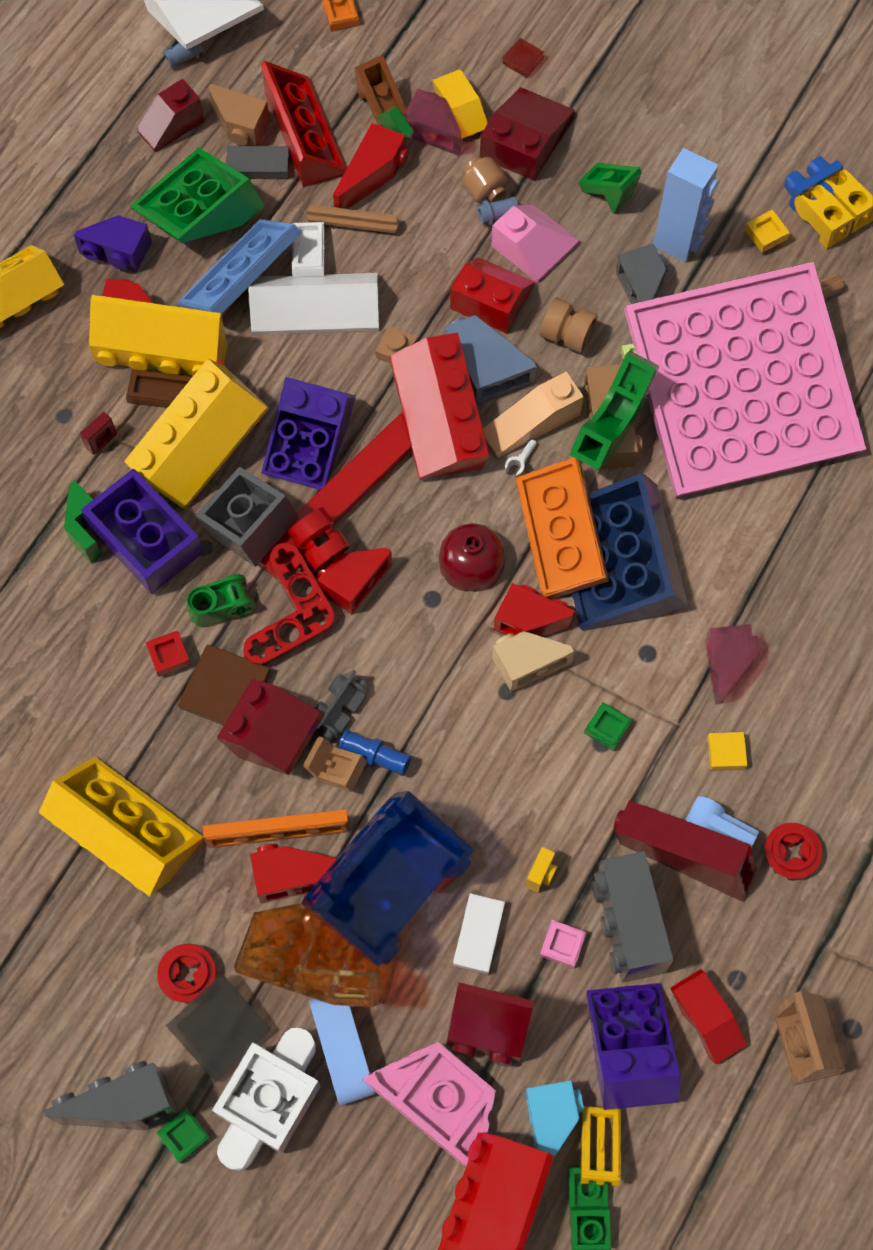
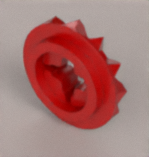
[764,823,822,880]
[157,944,217,1004]

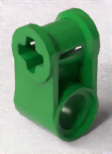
[186,574,256,627]

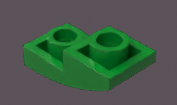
[567,1165,611,1250]

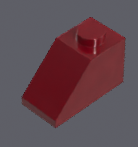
[137,78,205,152]

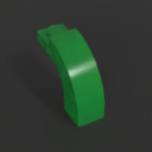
[569,351,659,470]

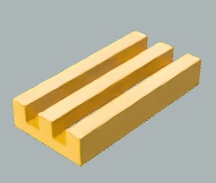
[581,1106,621,1186]

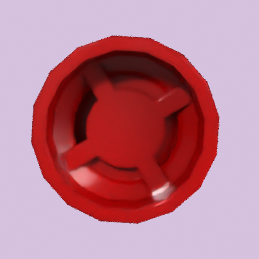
[288,507,351,571]

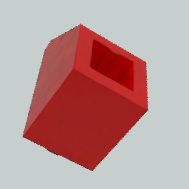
[494,583,575,637]

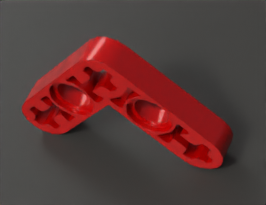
[243,543,334,666]

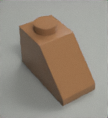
[208,84,270,146]

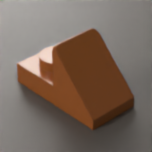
[355,54,408,126]

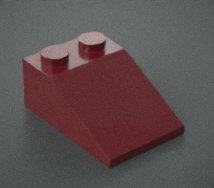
[480,87,575,181]
[447,982,535,1067]

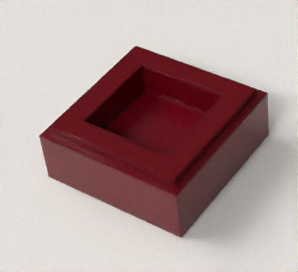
[80,411,117,455]

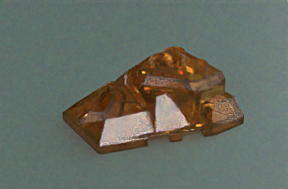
[234,889,403,1007]

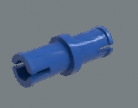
[338,729,411,776]

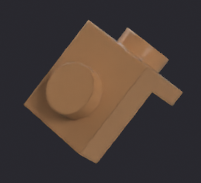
[304,736,368,792]

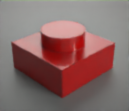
[145,630,191,677]

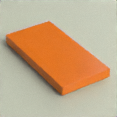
[515,457,609,600]

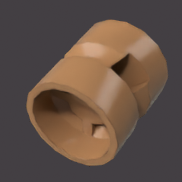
[540,297,598,353]

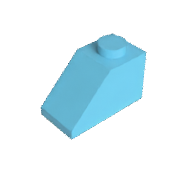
[525,1080,584,1159]

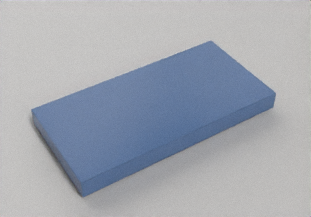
[177,219,301,314]

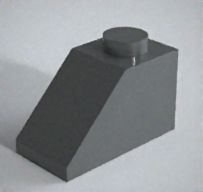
[616,243,668,304]

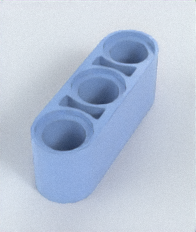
[309,989,376,1106]

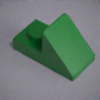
[578,163,642,213]

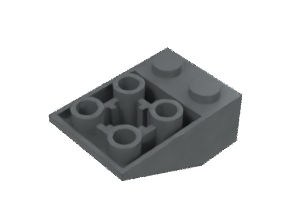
[43,1061,179,1131]

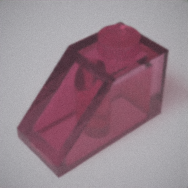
[404,89,461,156]
[705,624,760,705]

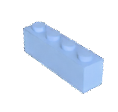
[653,148,719,263]

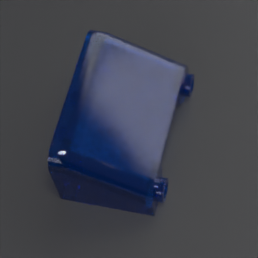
[301,791,475,967]

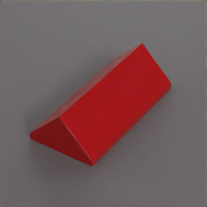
[261,61,347,187]

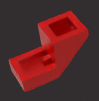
[670,969,747,1064]

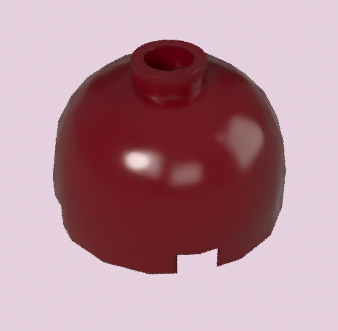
[438,523,506,592]

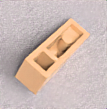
[483,371,584,459]

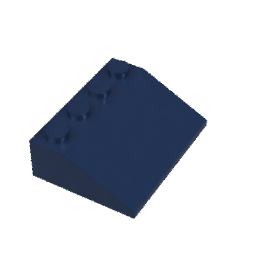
[572,472,689,631]

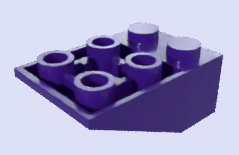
[261,377,356,490]
[587,983,680,1110]

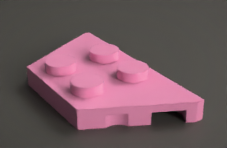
[362,1042,496,1168]

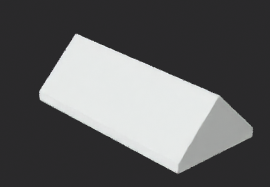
[248,273,379,335]

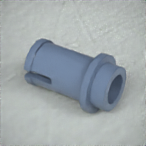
[163,43,204,68]
[477,196,518,226]

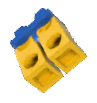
[784,156,873,250]

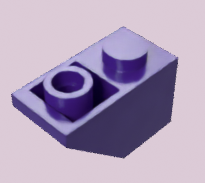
[74,215,152,272]

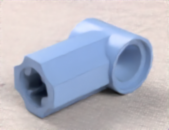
[685,796,759,847]

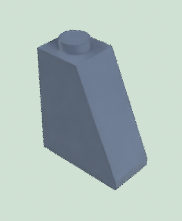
[445,315,537,405]

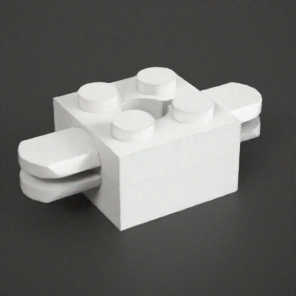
[212,1028,321,1171]

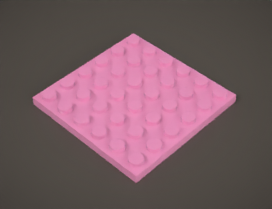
[624,262,866,498]

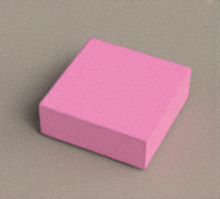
[540,920,586,968]

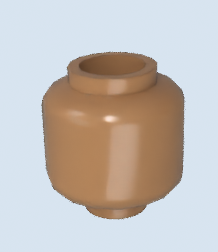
[462,156,508,203]

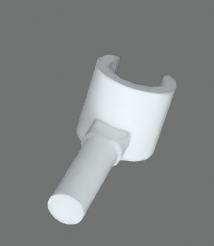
[505,439,537,477]

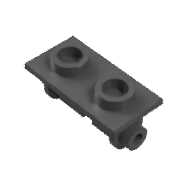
[314,670,368,742]

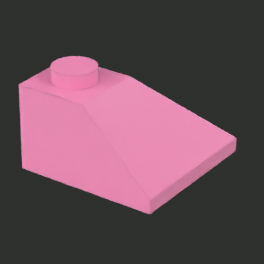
[491,204,580,283]

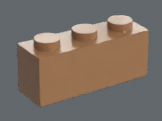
[584,364,642,470]

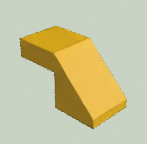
[432,69,488,139]

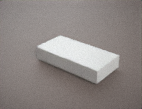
[292,222,325,277]
[453,893,505,975]

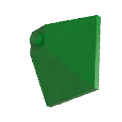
[130,147,264,244]

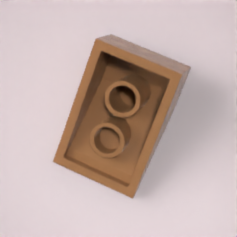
[773,991,847,1085]

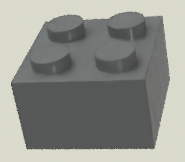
[195,467,299,567]

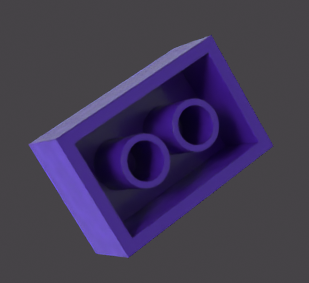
[81,468,204,595]

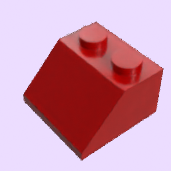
[450,257,535,334]

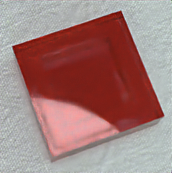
[503,38,545,78]

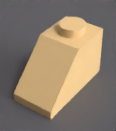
[492,631,574,692]

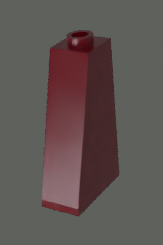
[613,800,757,902]

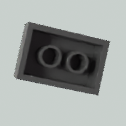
[591,851,673,983]

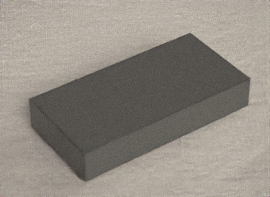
[226,146,289,179]

